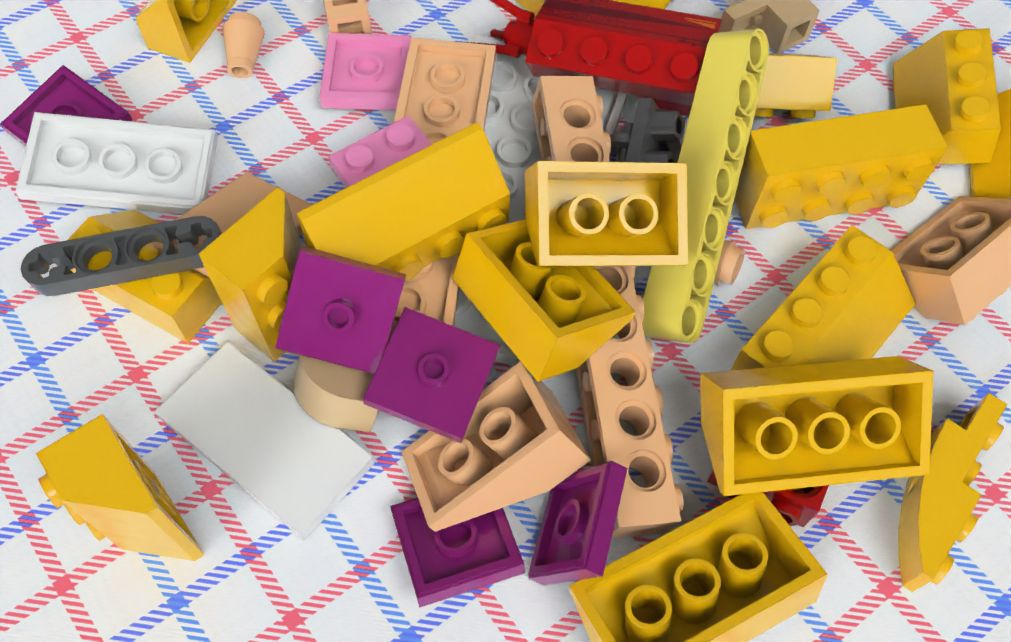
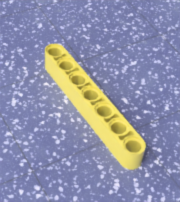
[642,28,769,343]

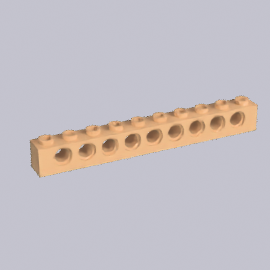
[532,76,684,538]

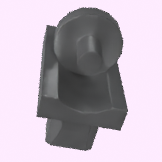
[610,98,685,163]

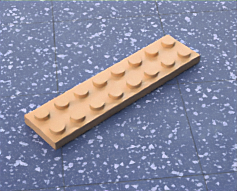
[384,37,496,352]

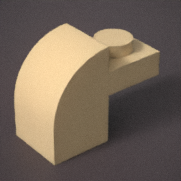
[719,0,820,54]
[293,355,378,432]

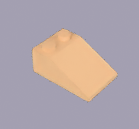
[401,361,591,532]

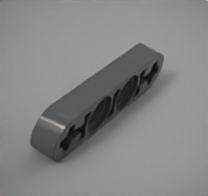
[21,216,222,296]

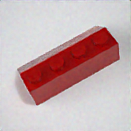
[525,0,722,106]

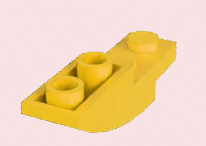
[898,393,1008,592]

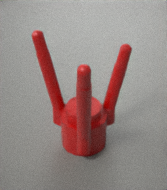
[454,0,535,58]

